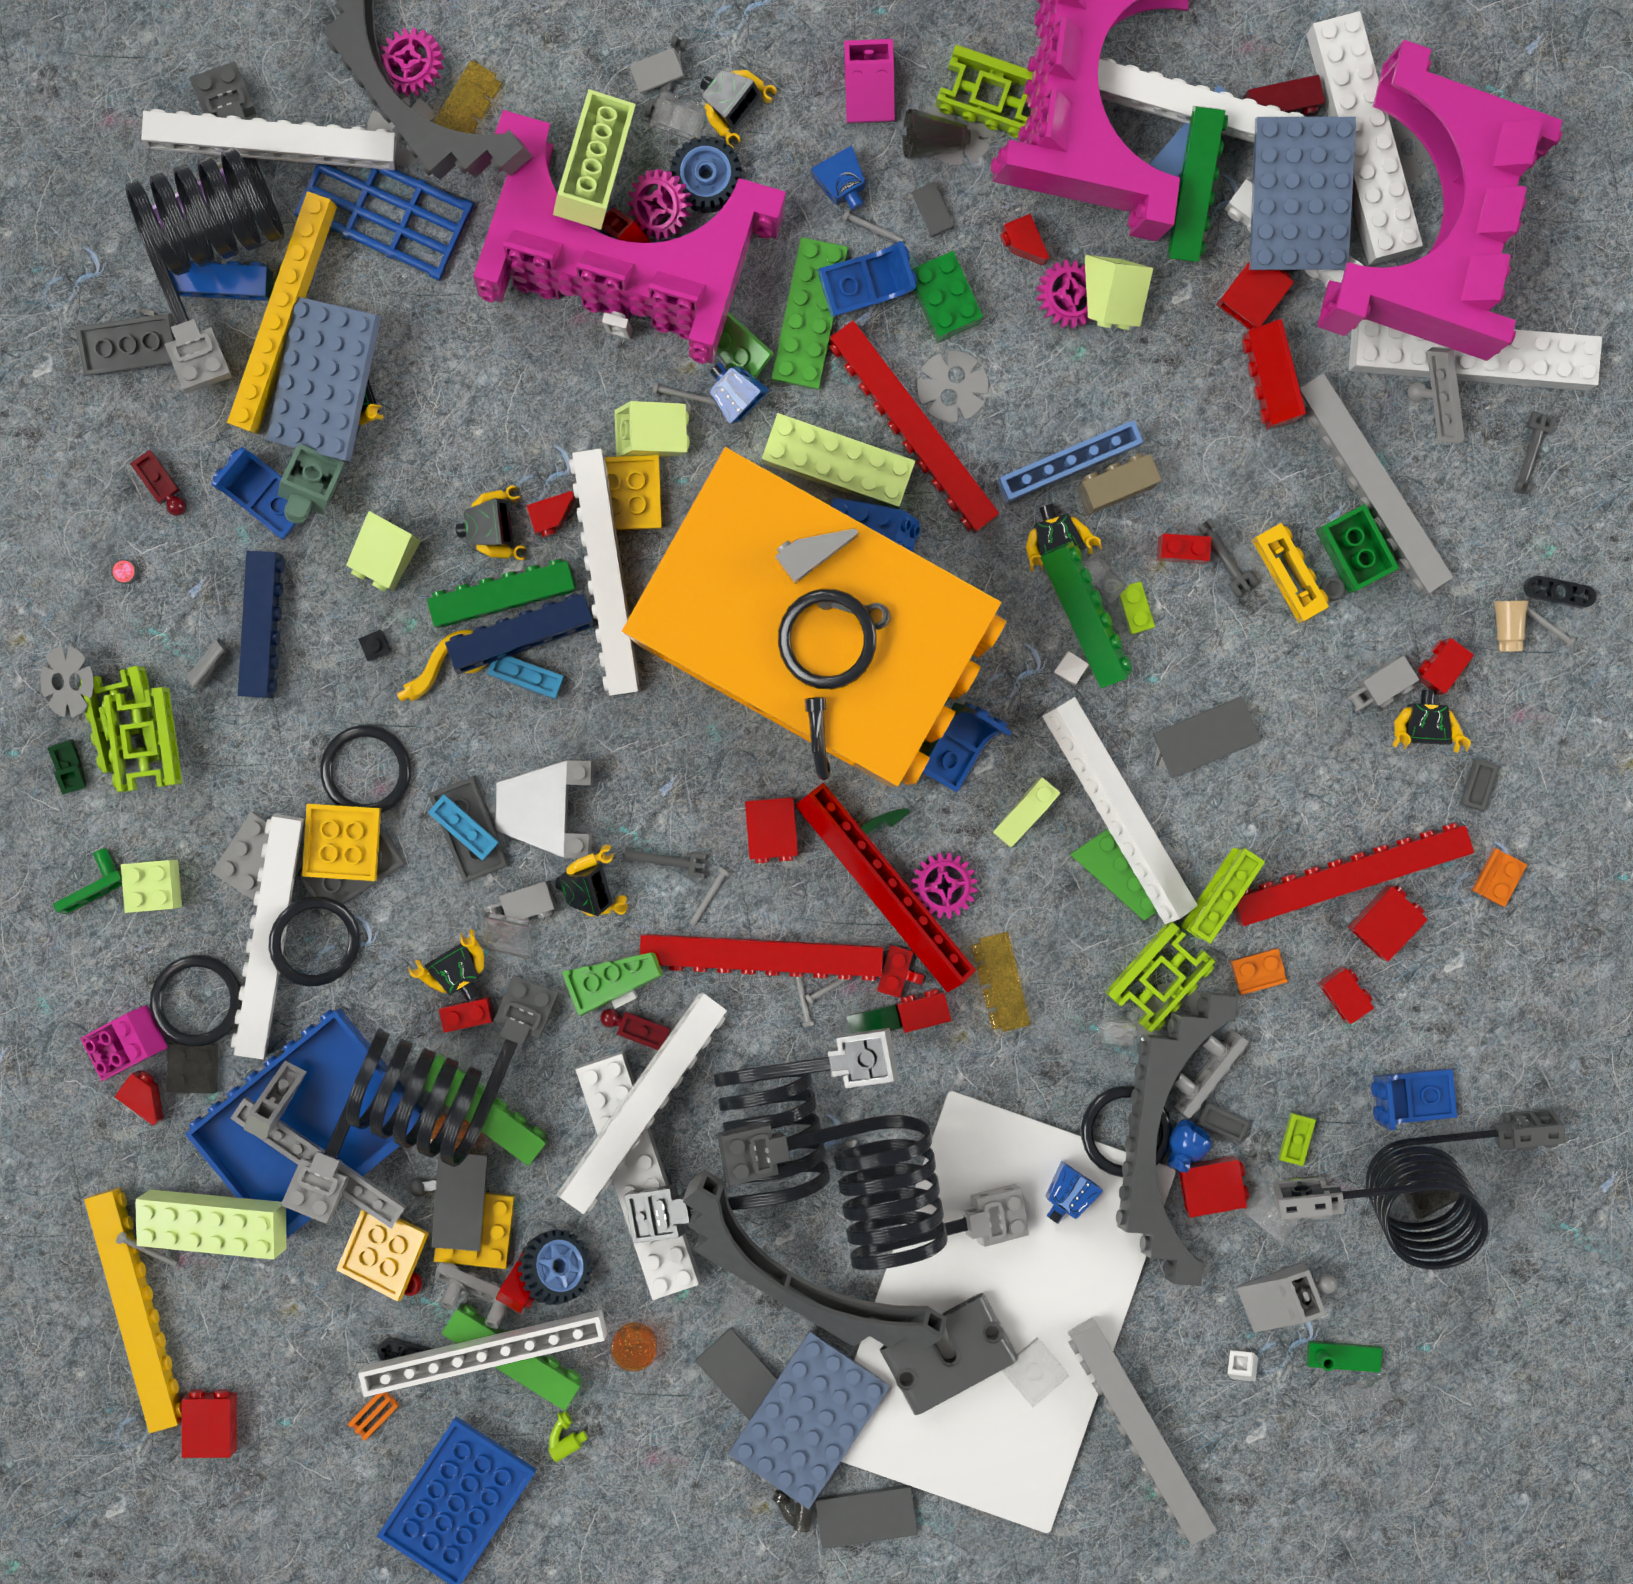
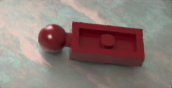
[130,450,186,516]
[600,1009,670,1050]

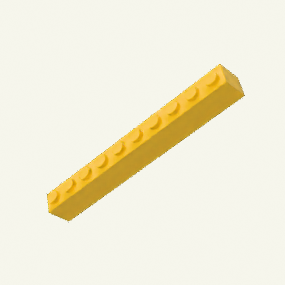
[227,191,337,435]
[84,1187,182,1433]

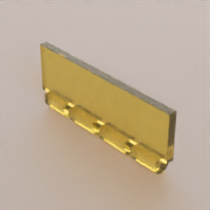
[433,60,502,134]
[971,931,1030,1032]

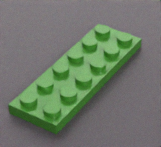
[772,237,848,390]

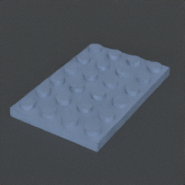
[1249,117,1356,270]
[266,297,381,462]
[728,1330,890,1509]

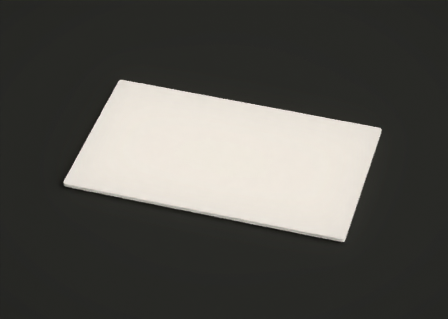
[841,1091,1175,1533]

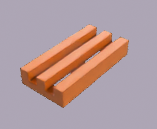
[347,1392,400,1441]

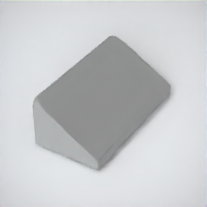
[630,48,685,94]
[187,640,230,688]

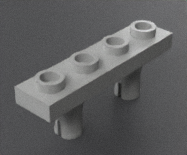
[1173,1030,1249,1119]
[434,1262,527,1329]

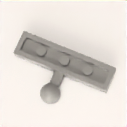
[1407,347,1464,443]

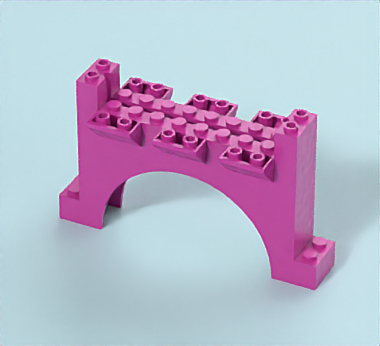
[990,0,1189,242]
[1317,40,1562,361]
[473,110,786,364]

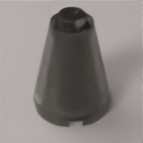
[902,109,971,160]

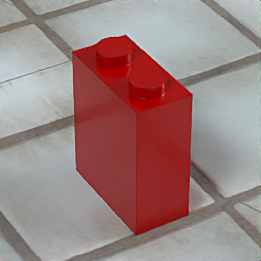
[1216,262,1294,330]
[745,797,798,864]
[1347,885,1428,962]
[1178,1156,1249,1218]
[182,1389,237,1458]

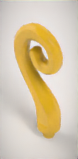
[397,630,486,702]

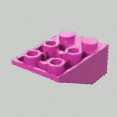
[844,39,895,123]
[80,1005,168,1081]

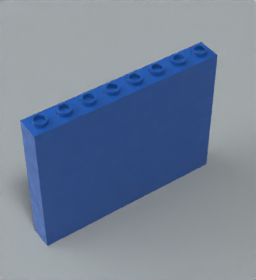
[185,1008,423,1239]

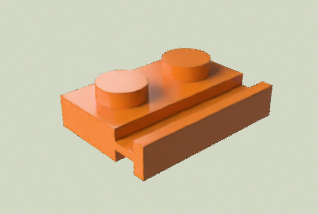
[1471,848,1527,907]
[1230,948,1288,995]

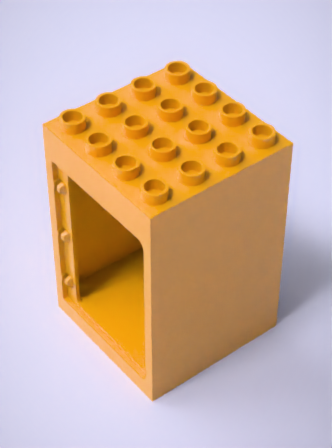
[622,447,1007,788]

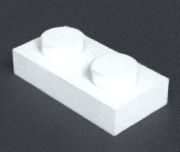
[602,311,632,339]

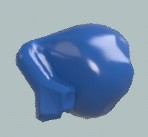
[1167,1119,1211,1173]

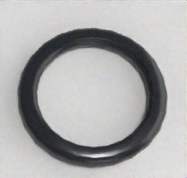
[778,589,877,690]
[320,725,411,813]
[268,897,361,987]
[150,955,242,1047]
[1081,1086,1172,1177]

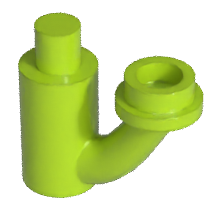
[548,1410,588,1463]

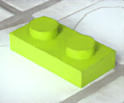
[1117,581,1155,635]
[1278,1112,1316,1166]

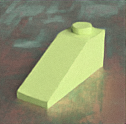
[993,777,1060,848]

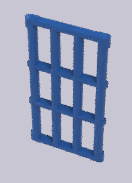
[294,164,475,281]

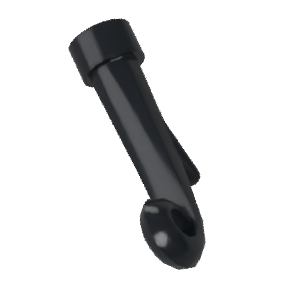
[804,697,830,780]

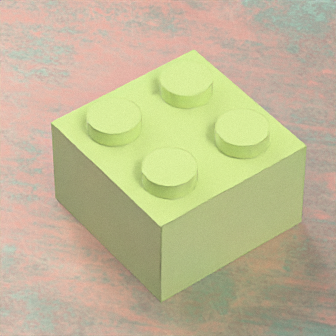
[121,859,182,913]

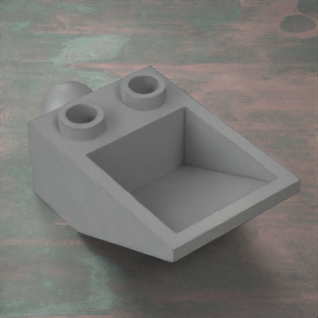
[1236,1262,1337,1333]

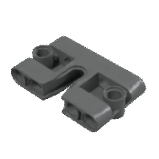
[880,1293,1019,1415]

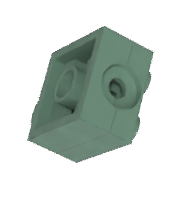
[277,443,345,524]

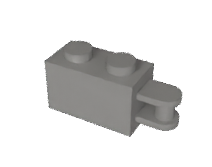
[1347,655,1419,711]
[484,880,557,926]

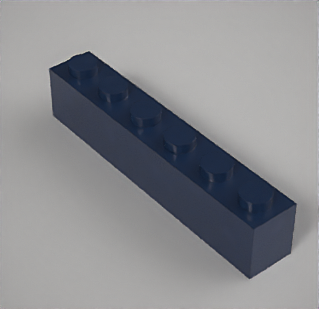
[238,550,285,699]
[445,594,595,675]

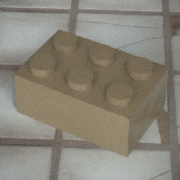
[1077,453,1162,516]

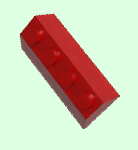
[1242,319,1306,430]

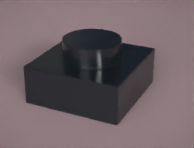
[358,630,392,662]

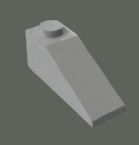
[775,529,858,584]
[244,1061,307,1141]

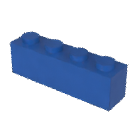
[169,259,273,301]

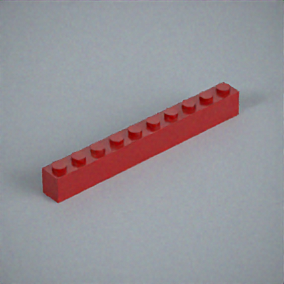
[829,320,1000,534]
[795,782,976,993]
[1234,822,1474,927]
[640,934,883,981]

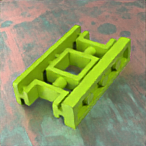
[935,44,1033,139]
[79,666,162,774]
[102,687,183,792]
[1181,847,1265,944]
[1105,922,1215,1033]

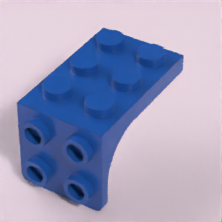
[817,241,917,317]
[211,447,297,540]
[831,498,921,553]
[922,701,1012,792]
[1371,1068,1457,1130]

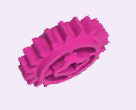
[380,27,444,97]
[627,169,692,239]
[1036,260,1091,329]
[911,852,978,919]

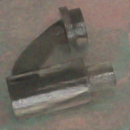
[772,1490,814,1532]

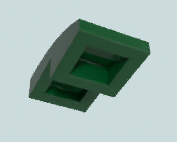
[47,739,87,795]
[860,808,910,835]
[846,1004,903,1033]

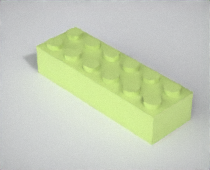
[553,89,636,230]
[762,413,915,509]
[136,1189,287,1260]

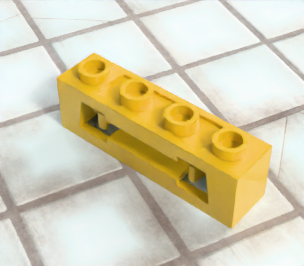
[1251,523,1329,623]

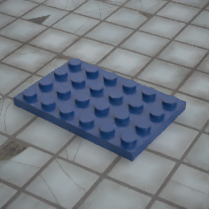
[377,1416,537,1584]

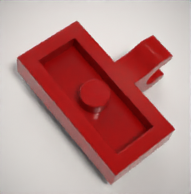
[877,944,924,998]

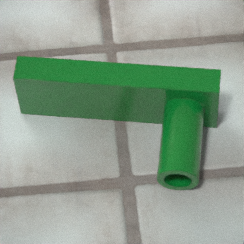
[53,848,122,915]
[1306,1341,1382,1373]

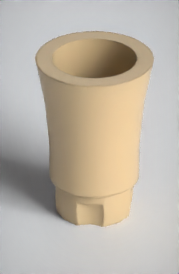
[1493,601,1529,652]

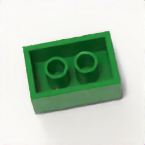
[911,251,983,343]
[1315,504,1399,594]

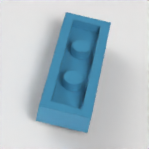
[487,656,564,700]
[428,794,499,861]

